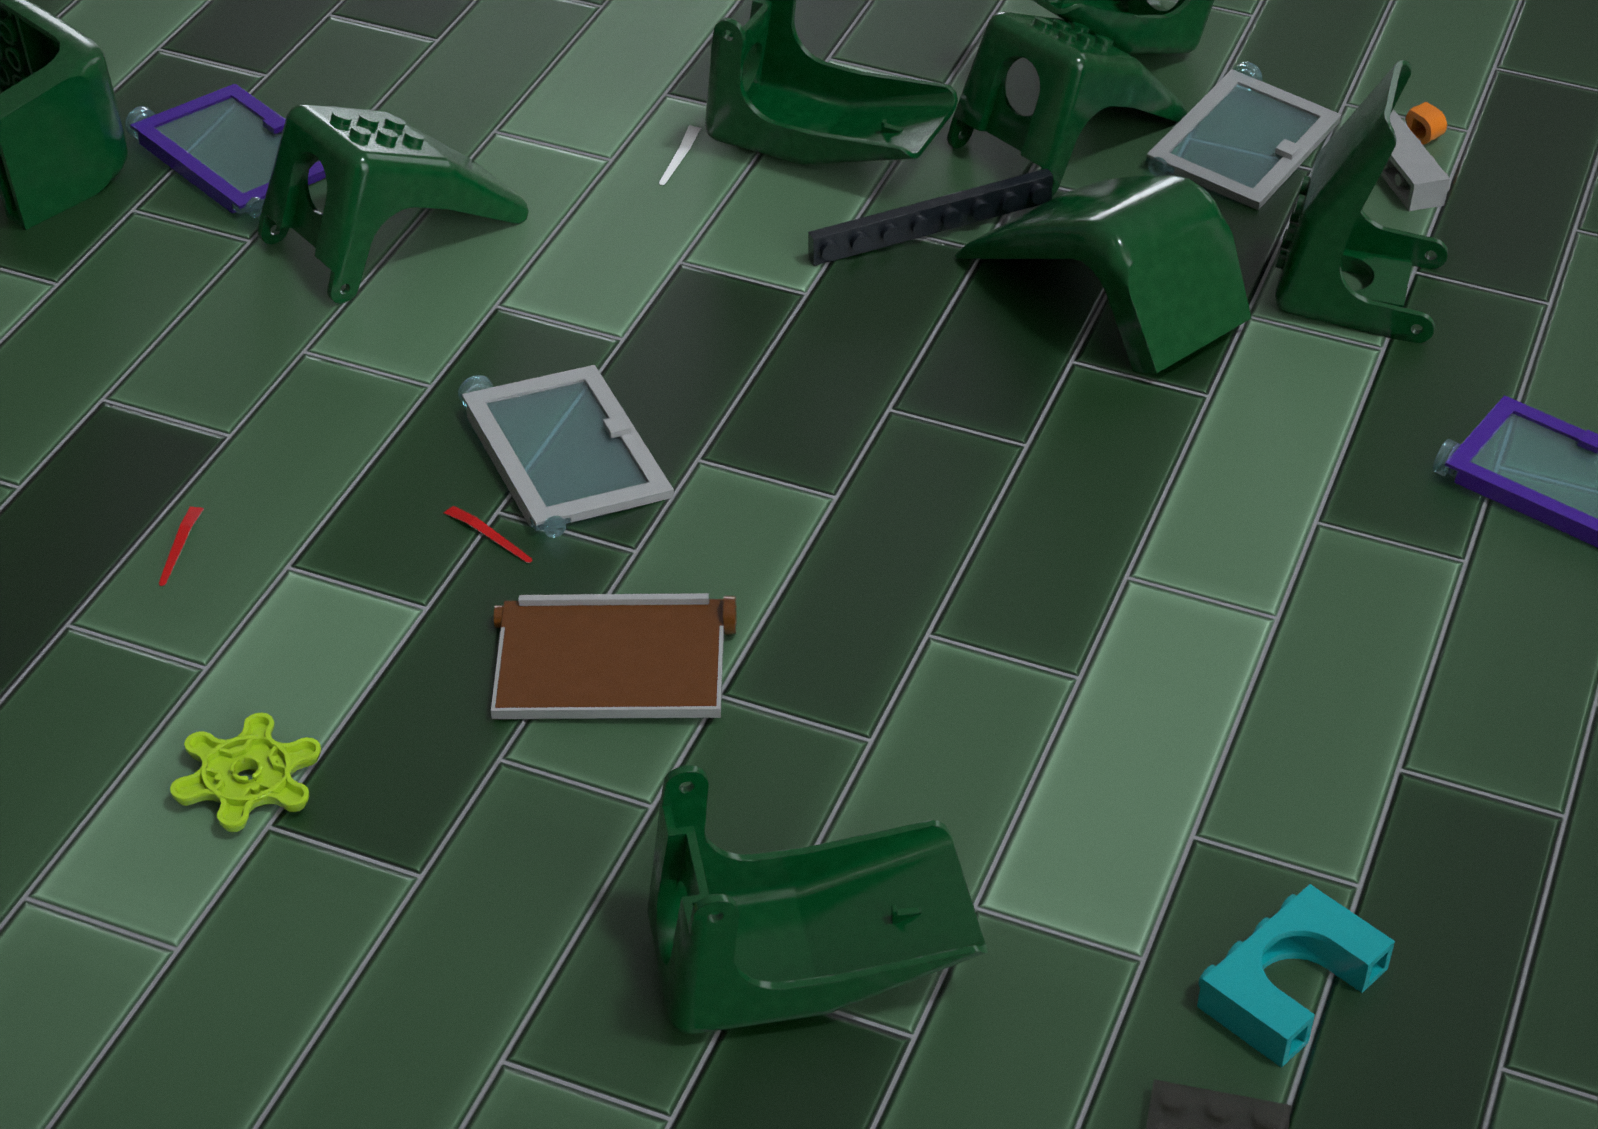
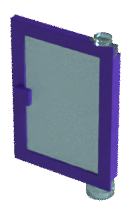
[125,84,326,218]
[1433,395,1598,548]

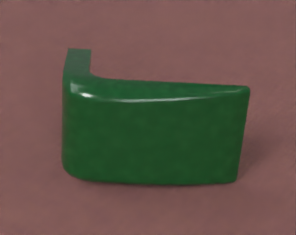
[0,0,128,230]
[955,175,1252,373]

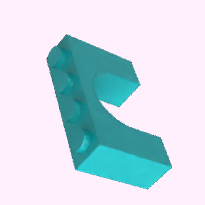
[1197,884,1395,1068]

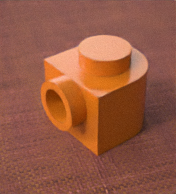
[1405,102,1447,145]

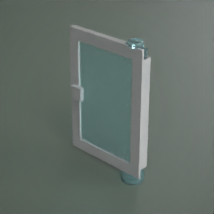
[1146,61,1342,210]
[458,365,674,538]

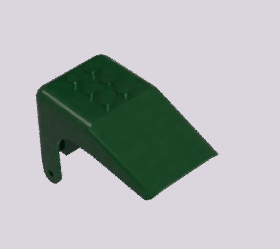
[705,0,958,165]
[1032,0,1215,54]
[947,11,1187,196]
[1275,60,1448,343]
[258,104,529,304]
[647,765,989,1034]

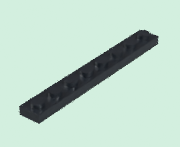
[808,168,1053,266]

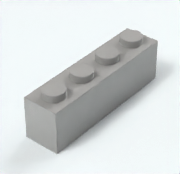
[1381,110,1450,211]

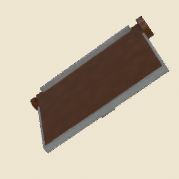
[491,593,737,719]

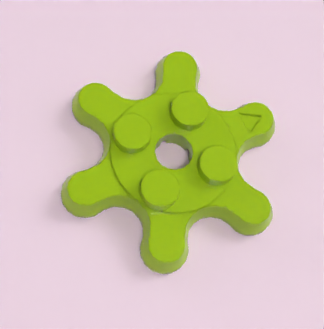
[170,712,321,832]

